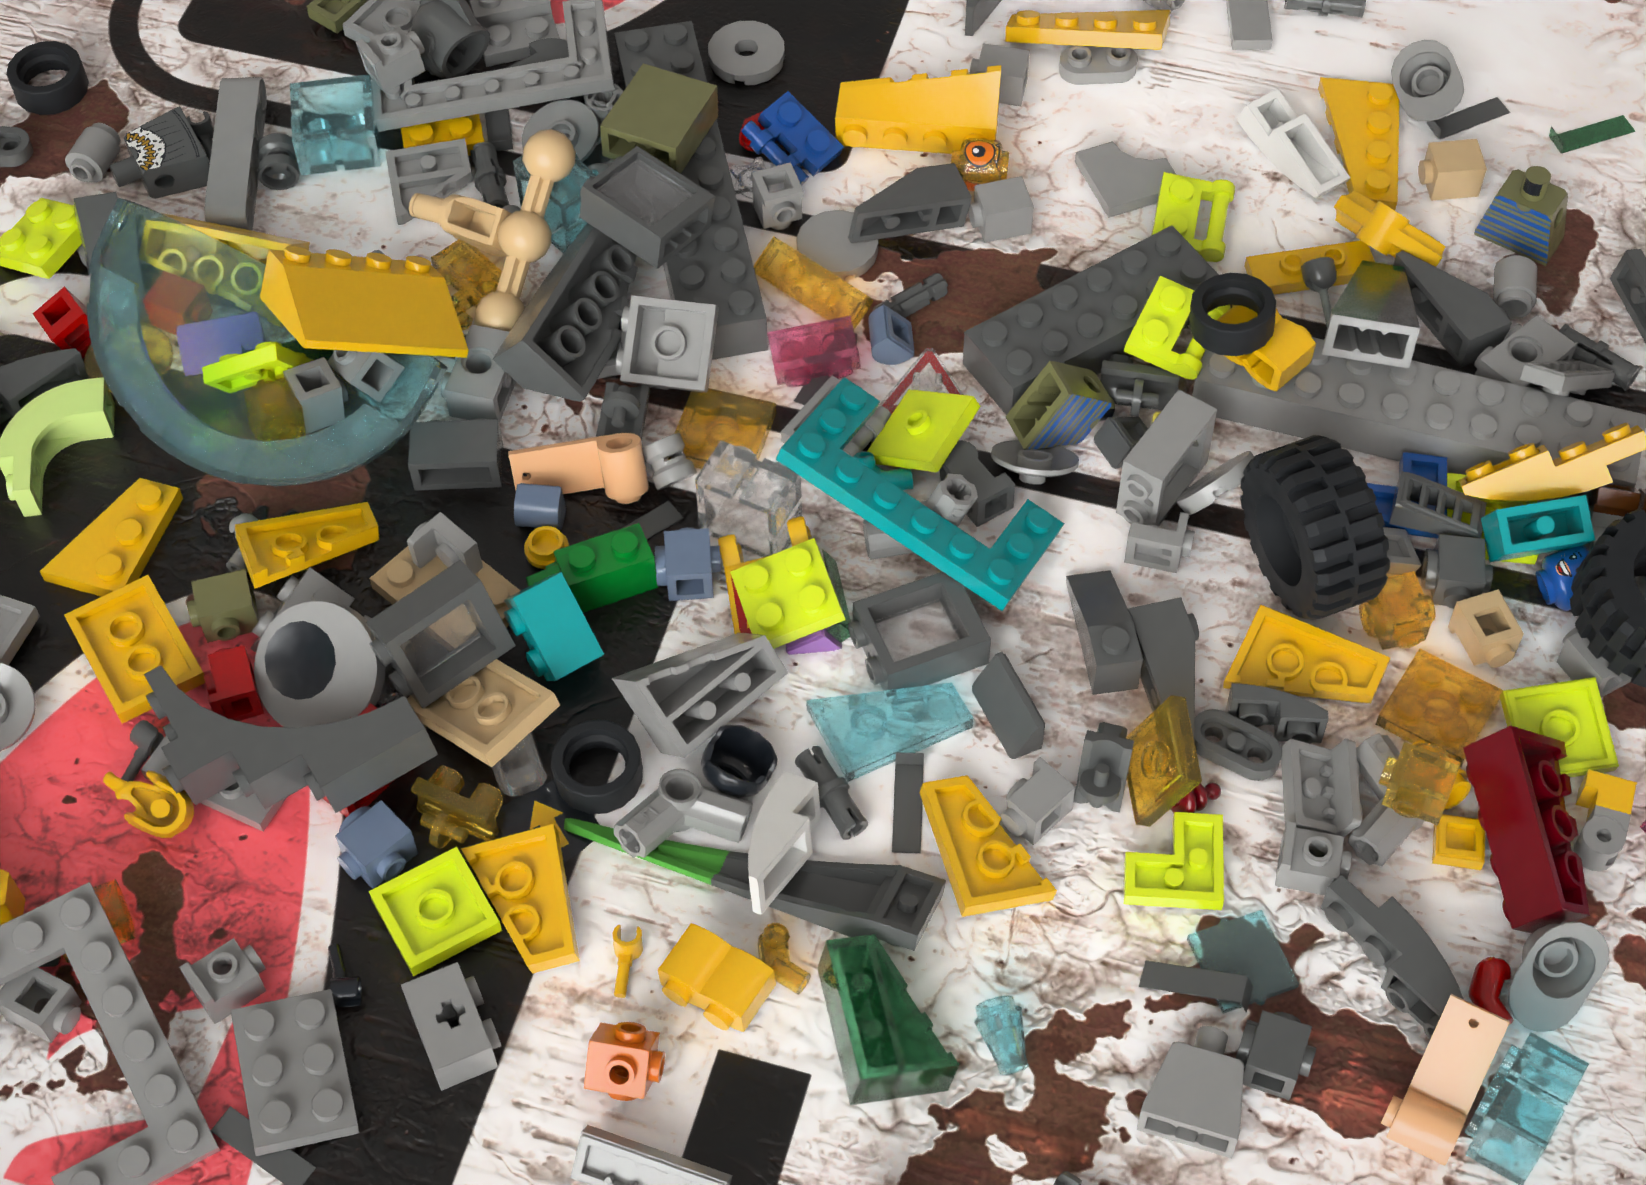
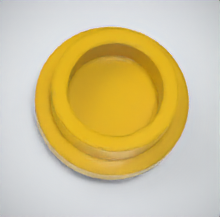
[524,526,569,569]

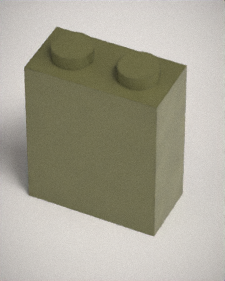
[600,63,718,174]

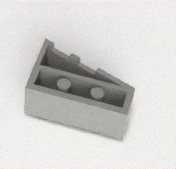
[612,633,788,758]

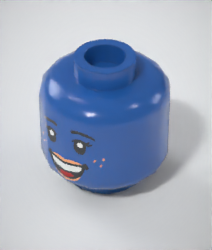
[1535,546,1589,611]

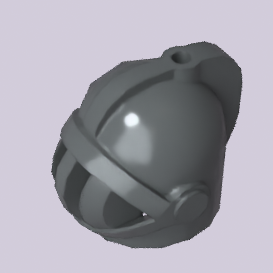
[411,0,490,79]

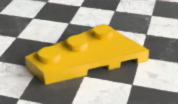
[40,478,183,597]
[235,502,379,589]
[1223,604,1391,704]
[919,775,1057,917]
[461,824,580,974]

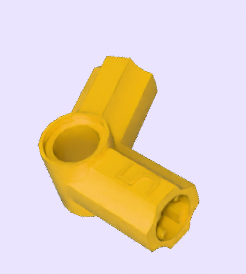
[1334,190,1446,267]

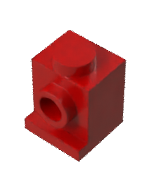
[32,286,109,359]
[204,645,265,721]

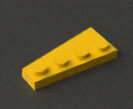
[1005,10,1171,50]
[1318,77,1400,210]

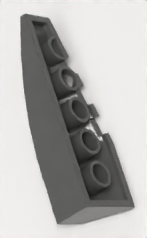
[493,189,653,402]

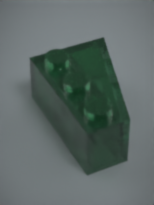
[817,934,959,1105]

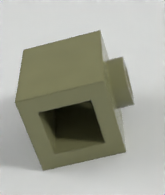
[187,569,260,643]

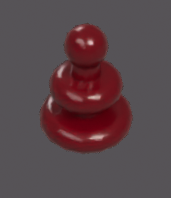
[1164,781,1221,814]

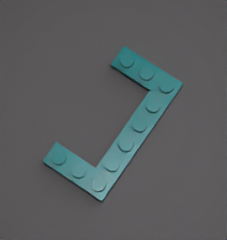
[775,377,1065,611]

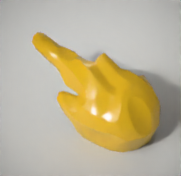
[103,770,194,838]

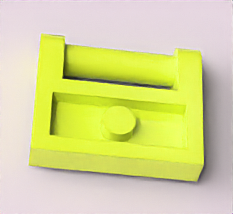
[1151,172,1235,262]
[1124,276,1231,380]

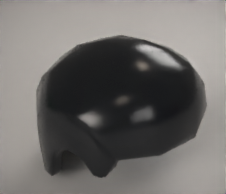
[701,725,778,799]

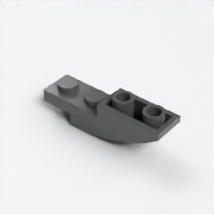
[1321,875,1464,1039]

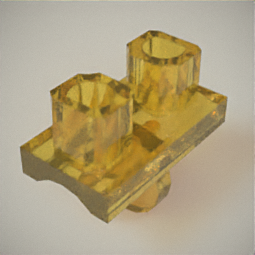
[411,765,503,849]

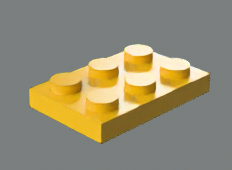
[64,575,205,724]

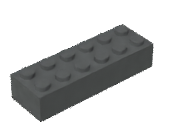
[963,225,1219,415]

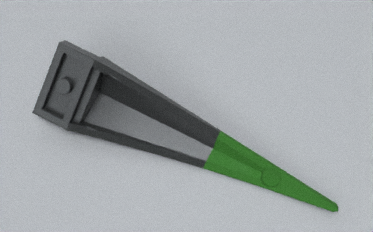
[564,818,946,951]

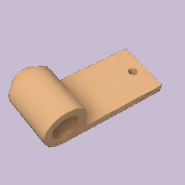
[508,433,649,504]
[1381,994,1510,1166]

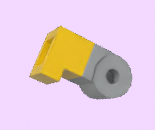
[1574,769,1637,872]

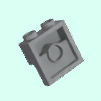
[469,0,560,67]
[616,295,719,393]

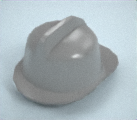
[1391,40,1464,122]
[1508,922,1609,1032]

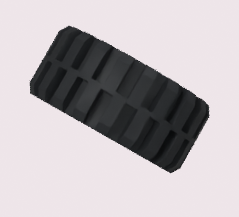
[1240,435,1390,621]
[1570,510,1646,688]

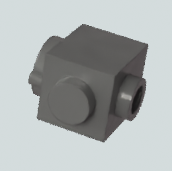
[1421,534,1493,609]
[1236,1010,1316,1100]

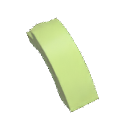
[0,377,115,517]

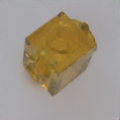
[243,377,307,456]
[1359,571,1436,650]
[1378,742,1461,825]

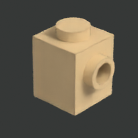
[1418,139,1487,201]

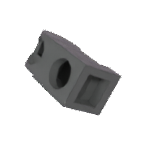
[940,440,1015,527]

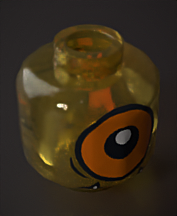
[951,138,1009,191]

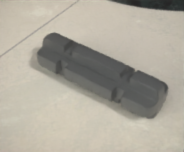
[873,273,948,318]

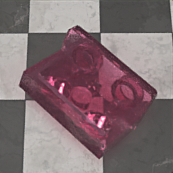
[767,316,861,387]

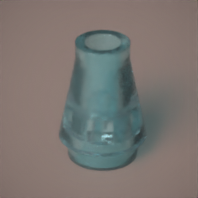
[973,995,1029,1075]

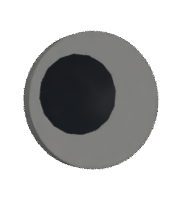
[254,601,385,728]

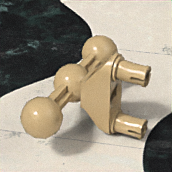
[409,129,576,332]

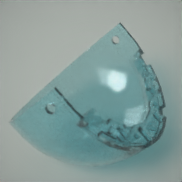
[87,198,448,486]

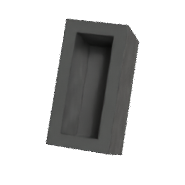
[408,418,503,491]

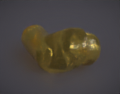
[757,923,811,995]

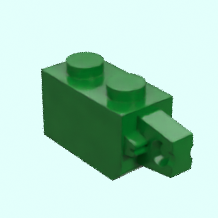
[526,523,658,613]

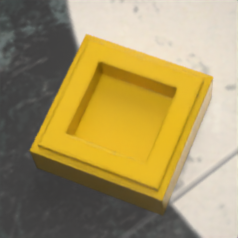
[1432,813,1485,870]

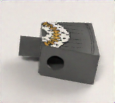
[109,106,210,199]

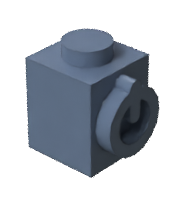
[655,527,721,601]
[335,800,418,889]

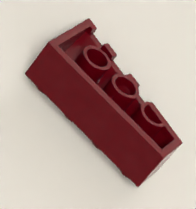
[1463,726,1590,933]

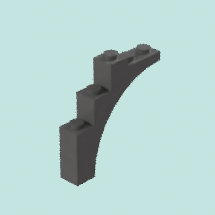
[144,665,438,813]

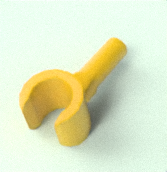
[612,925,643,998]

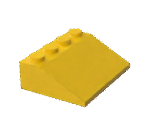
[260,246,469,358]

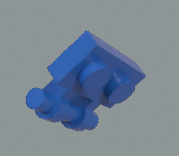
[741,91,844,186]

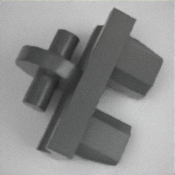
[1100,354,1180,417]
[596,382,650,441]
[1073,722,1134,813]

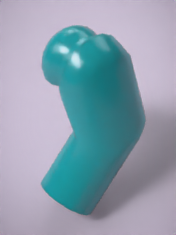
[853,451,914,491]

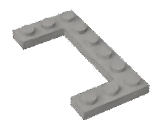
[369,0,615,132]
[0,882,221,1185]

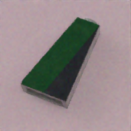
[1321,260,1420,368]

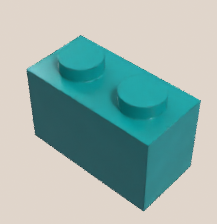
[1481,495,1595,562]
[504,572,604,681]

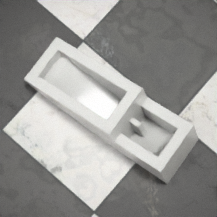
[1236,88,1351,198]
[748,771,821,915]

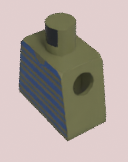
[1474,166,1568,266]
[1005,361,1115,450]

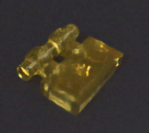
[431,239,502,331]

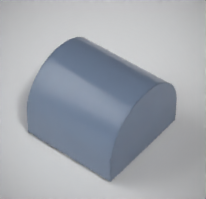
[868,304,915,365]
[514,483,566,530]

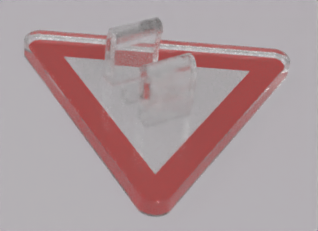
[879,348,964,415]

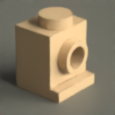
[1448,589,1524,668]

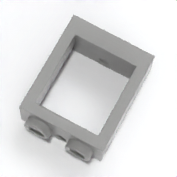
[1116,389,1217,526]

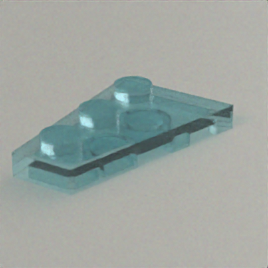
[806,682,974,782]

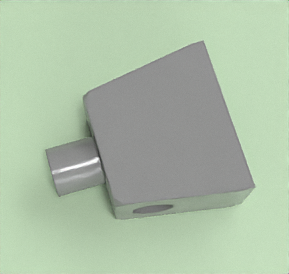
[1136,1026,1244,1159]

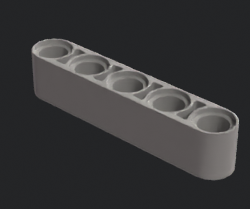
[204,77,267,231]

